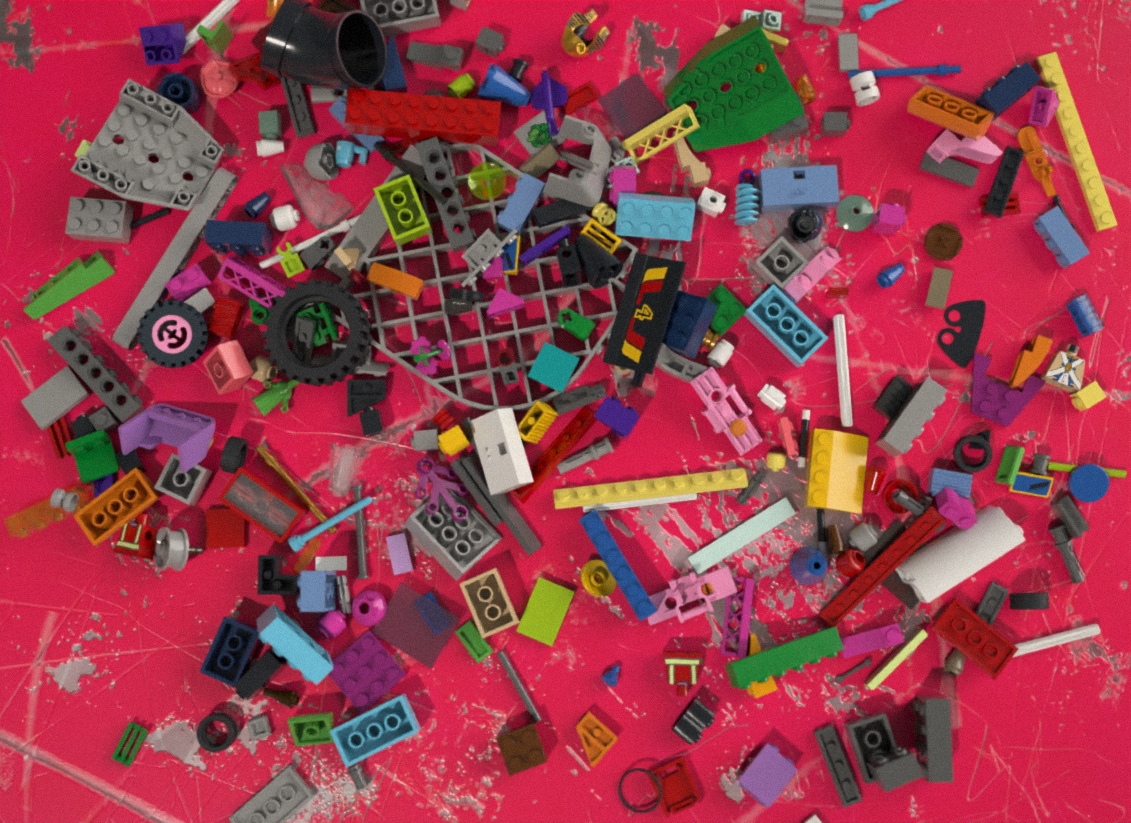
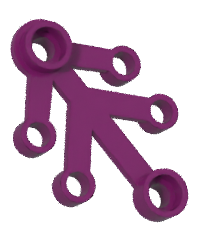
[414,457,469,522]

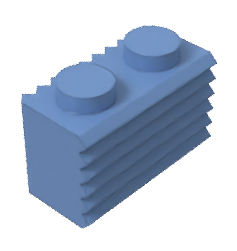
[927,468,973,499]

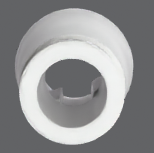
[256,139,284,158]

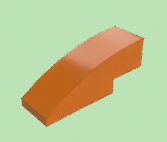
[366,262,425,301]
[1007,335,1053,388]

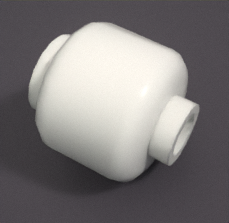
[270,205,300,231]

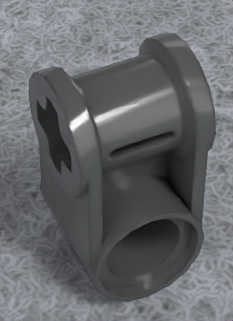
[300,236,337,271]

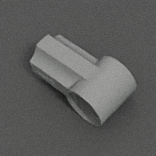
[311,86,348,103]

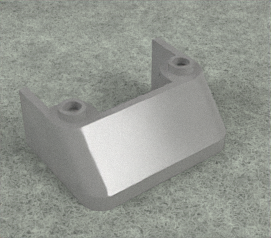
[543,115,612,207]

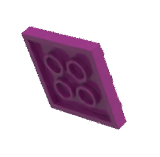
[328,630,407,714]

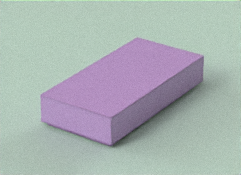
[386,533,414,575]

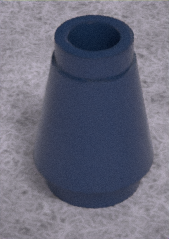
[243,192,271,219]

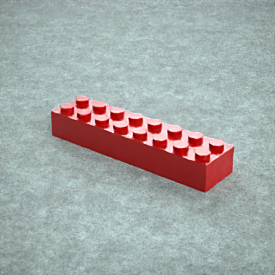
[345,89,501,146]

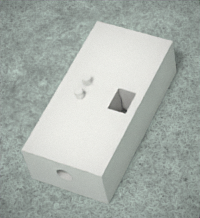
[469,408,534,495]

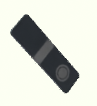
[449,287,484,303]

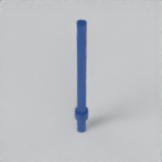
[848,64,961,78]

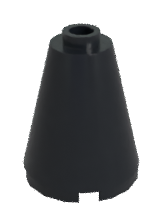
[574,235,623,289]

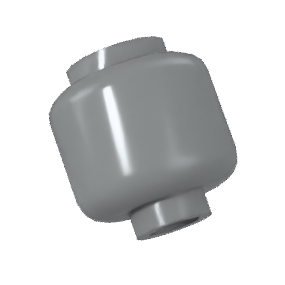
[848,523,879,551]

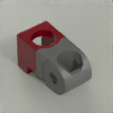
[495,347,520,386]

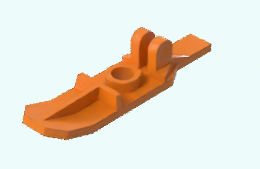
[1017,126,1057,198]

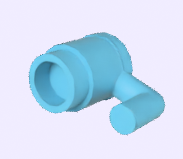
[335,141,368,168]

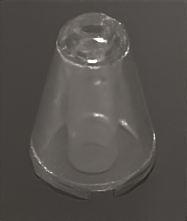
[329,442,369,498]

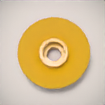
[581,560,616,597]

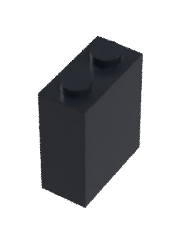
[234,650,289,700]

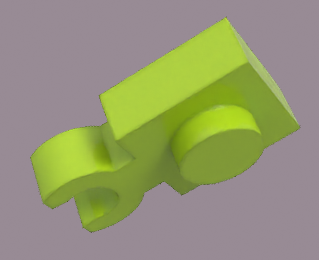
[277,242,306,278]

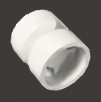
[849,71,881,106]

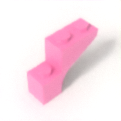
[926,129,1003,164]
[781,246,841,304]

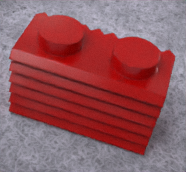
[207,296,245,341]

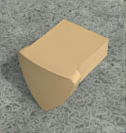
[334,246,360,271]

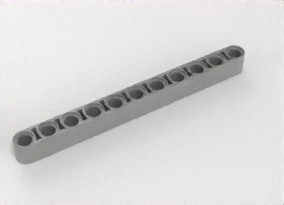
[112,167,238,350]

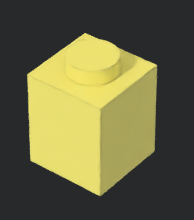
[1070,381,1106,411]

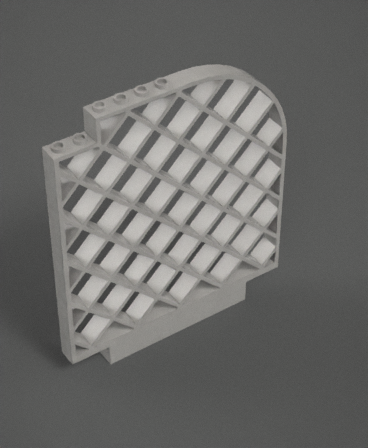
[325,141,638,412]

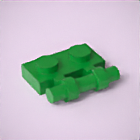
[296,302,340,348]

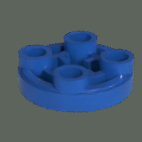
[1066,463,1109,503]

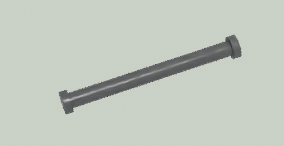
[351,486,369,579]

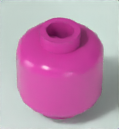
[317,610,346,639]

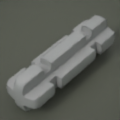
[335,576,352,614]

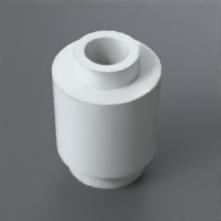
[707,339,734,369]
[757,383,787,411]

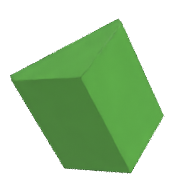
[288,711,334,747]

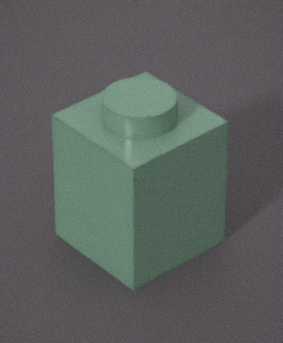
[258,110,282,140]

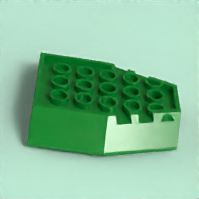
[663,16,805,153]

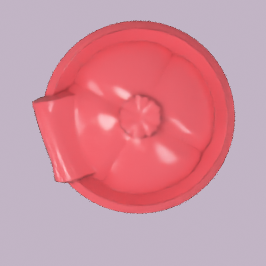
[200,59,238,98]

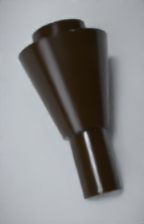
[263,688,300,709]

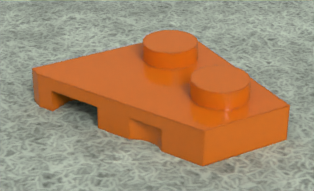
[576,711,619,768]

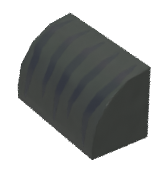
[871,375,912,421]

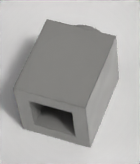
[411,429,440,452]

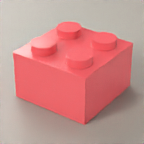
[203,340,254,395]

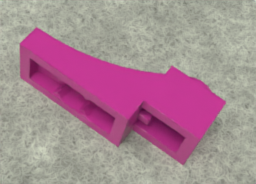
[840,622,904,659]

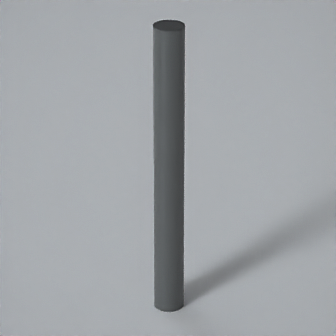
[497,650,542,723]

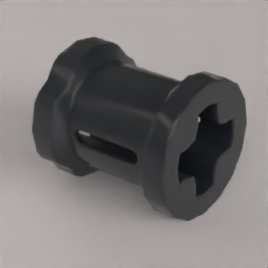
[508,58,529,83]

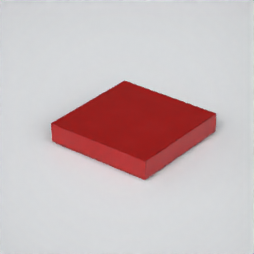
[206,508,246,548]

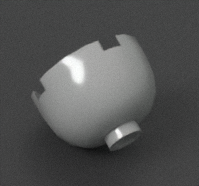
[304,142,339,181]

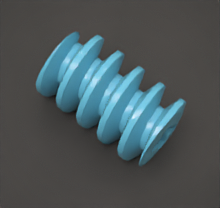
[734,184,760,226]

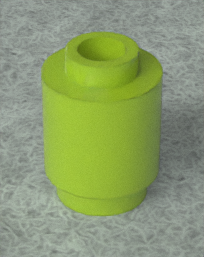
[447,73,475,98]

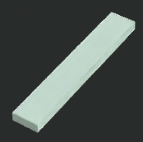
[687,497,796,575]

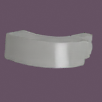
[655,343,708,383]

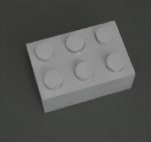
[65,197,134,244]

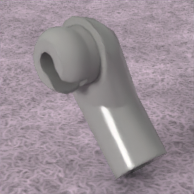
[609,136,626,163]

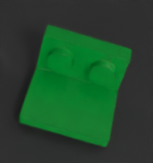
[65,429,120,484]

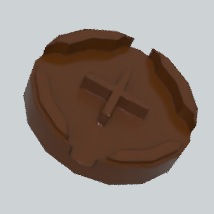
[923,223,963,262]

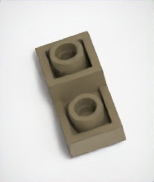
[518,143,560,179]
[925,267,953,310]

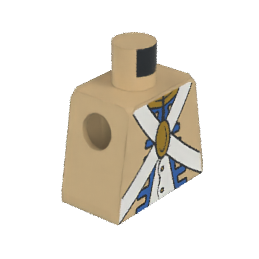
[1039,344,1085,393]

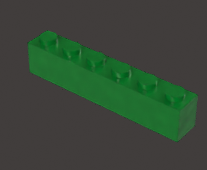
[724,627,844,690]

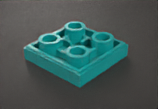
[528,342,579,394]

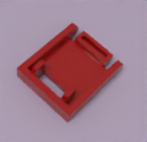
[647,756,702,818]

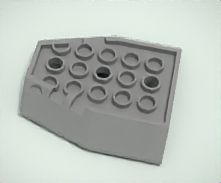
[71,79,224,211]

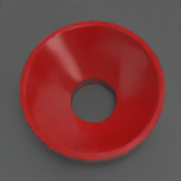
[882,479,918,514]

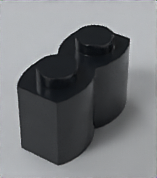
[671,697,715,745]

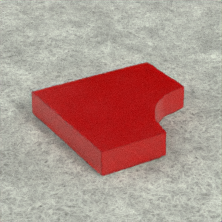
[228,52,280,91]

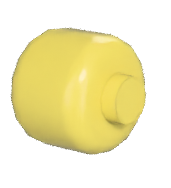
[766,452,786,472]

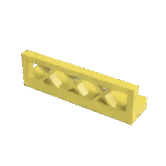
[621,104,700,165]

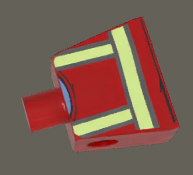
[113,513,157,560]
[662,651,701,696]

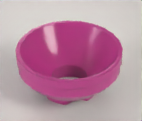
[352,590,387,626]

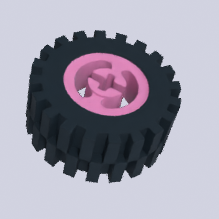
[137,300,209,368]

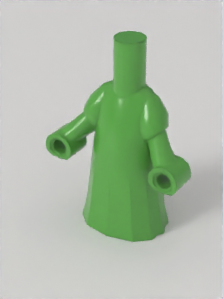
[251,379,301,417]

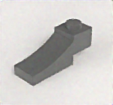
[406,41,464,72]

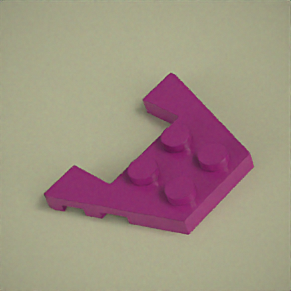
[970,352,1045,427]

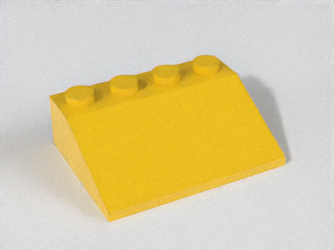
[803,428,869,514]

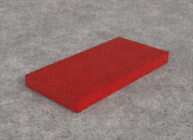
[930,597,1018,680]

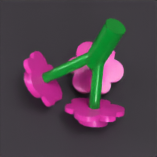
[410,336,450,376]

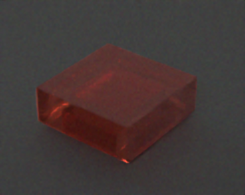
[826,287,849,299]

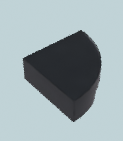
[968,430,990,450]

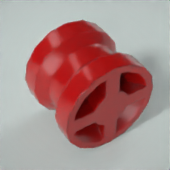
[432,408,456,432]

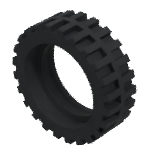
[262,279,373,387]

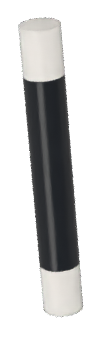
[797,410,810,468]
[816,508,827,552]

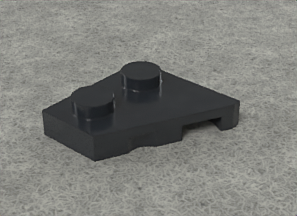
[347,379,387,416]

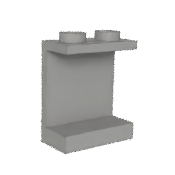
[803,0,844,26]

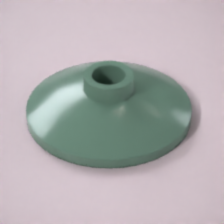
[836,195,874,232]

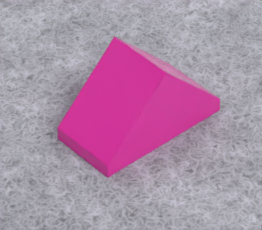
[1028,86,1060,127]
[487,288,525,319]

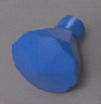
[600,665,621,687]

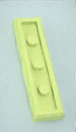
[863,629,928,690]

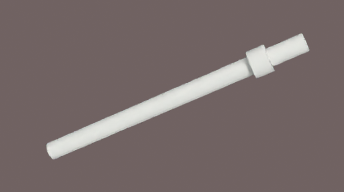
[259,214,361,270]

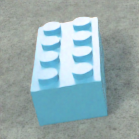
[614,192,696,241]
[744,284,828,368]
[256,604,334,685]
[330,693,421,768]

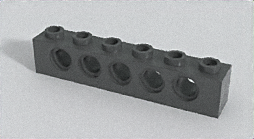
[415,137,477,254]
[47,325,146,423]

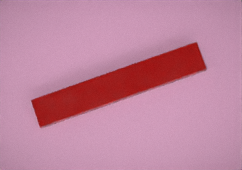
[509,405,597,504]

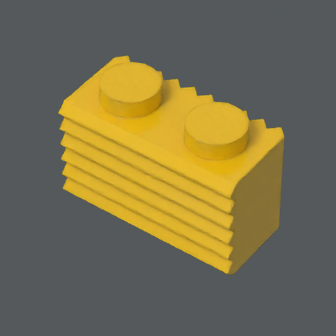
[517,400,558,444]
[437,425,470,456]

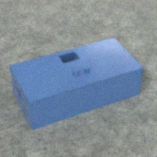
[758,165,839,212]

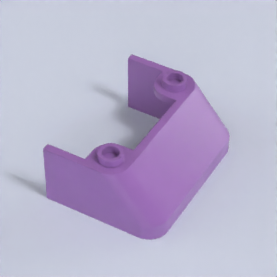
[118,403,216,473]

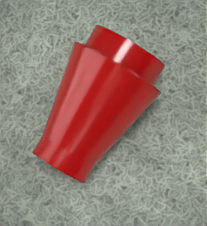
[866,465,886,495]

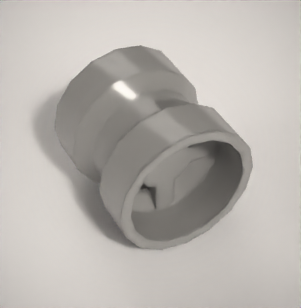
[50,488,78,512]

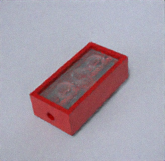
[218,467,308,544]

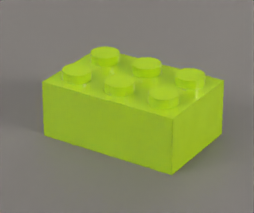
[373,174,432,246]

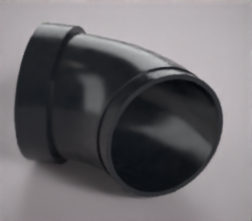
[260,0,387,90]

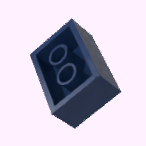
[975,62,1041,122]
[205,220,273,257]
[662,290,717,359]
[199,616,261,688]

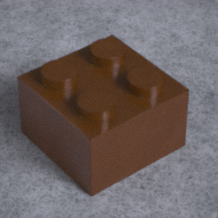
[496,721,548,776]

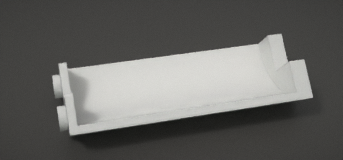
[895,505,1025,603]

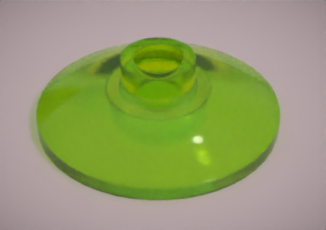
[468,162,506,200]

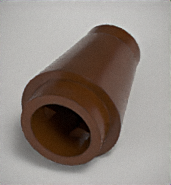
[827,525,846,554]

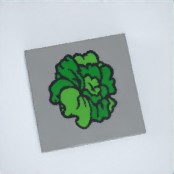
[514,111,566,156]

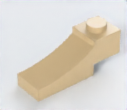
[673,131,711,189]

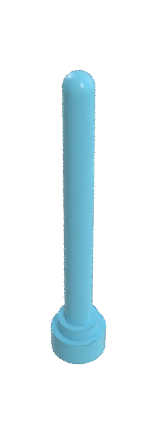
[859,0,903,21]
[288,497,372,552]

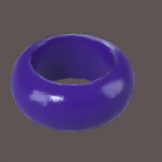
[739,169,756,185]

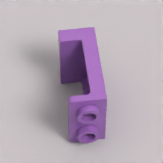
[733,743,798,808]

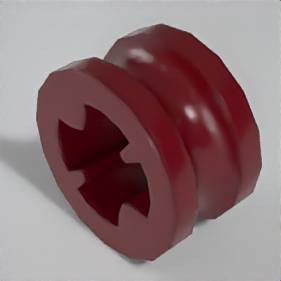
[346,268,366,286]

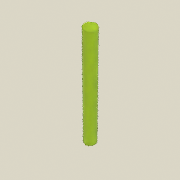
[1047,462,1126,478]

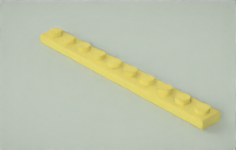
[1036,52,1117,232]
[553,468,748,509]

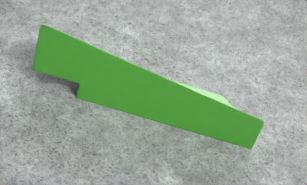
[23,251,115,320]

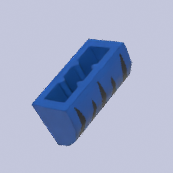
[1065,294,1104,338]

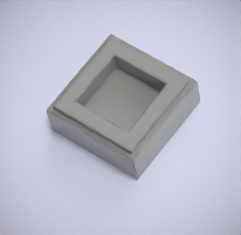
[247,715,272,741]

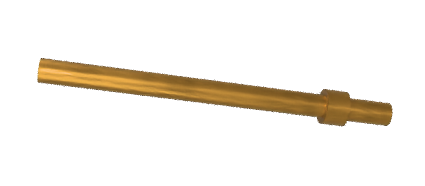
[256,445,337,535]

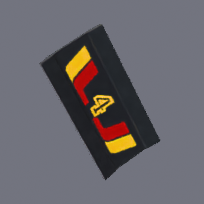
[602,252,686,375]

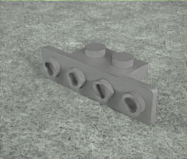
[461,228,518,287]
[311,340,390,376]

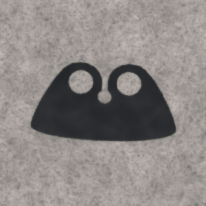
[937,300,986,368]

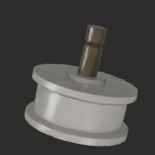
[154,527,203,571]

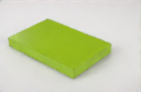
[516,577,575,646]

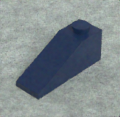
[378,35,407,93]

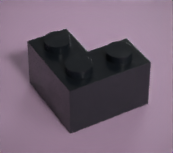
[257,555,301,595]

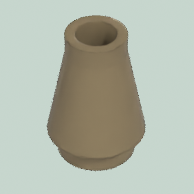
[944,649,966,677]

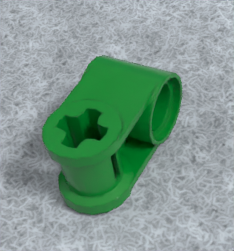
[558,309,595,341]

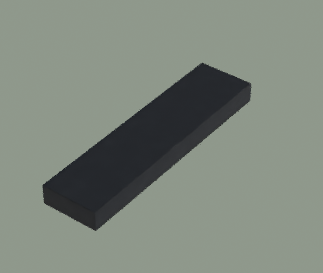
[982,146,1025,219]
[530,197,605,228]

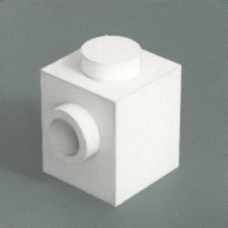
[695,187,727,218]

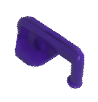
[530,70,568,136]

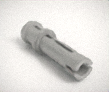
[557,437,614,475]

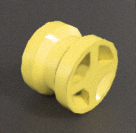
[592,202,616,226]

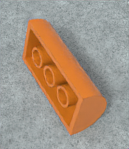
[907,85,995,142]
[73,468,161,547]

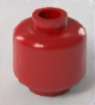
[835,549,865,578]

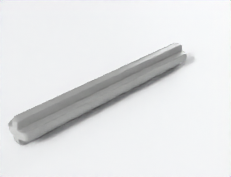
[560,150,601,175]

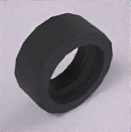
[953,434,992,472]
[220,436,248,474]
[1009,593,1049,610]
[196,713,237,752]

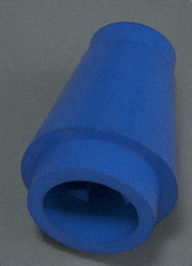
[876,263,905,289]

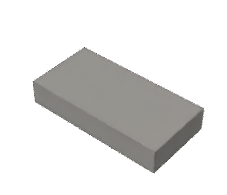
[837,34,859,72]

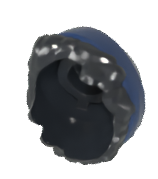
[788,207,822,243]

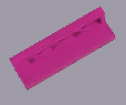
[217,256,286,308]
[720,577,754,658]

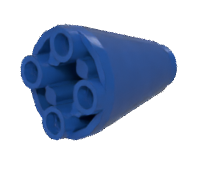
[477,64,531,107]

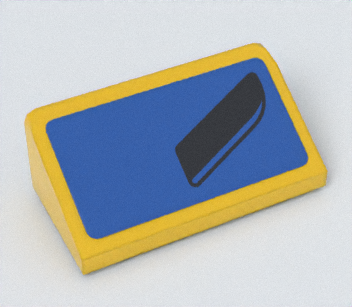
[500,235,521,275]
[1009,472,1054,498]

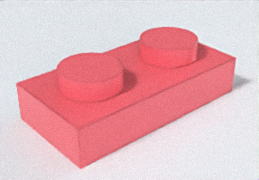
[777,417,798,457]

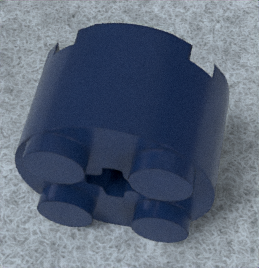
[157,72,200,114]

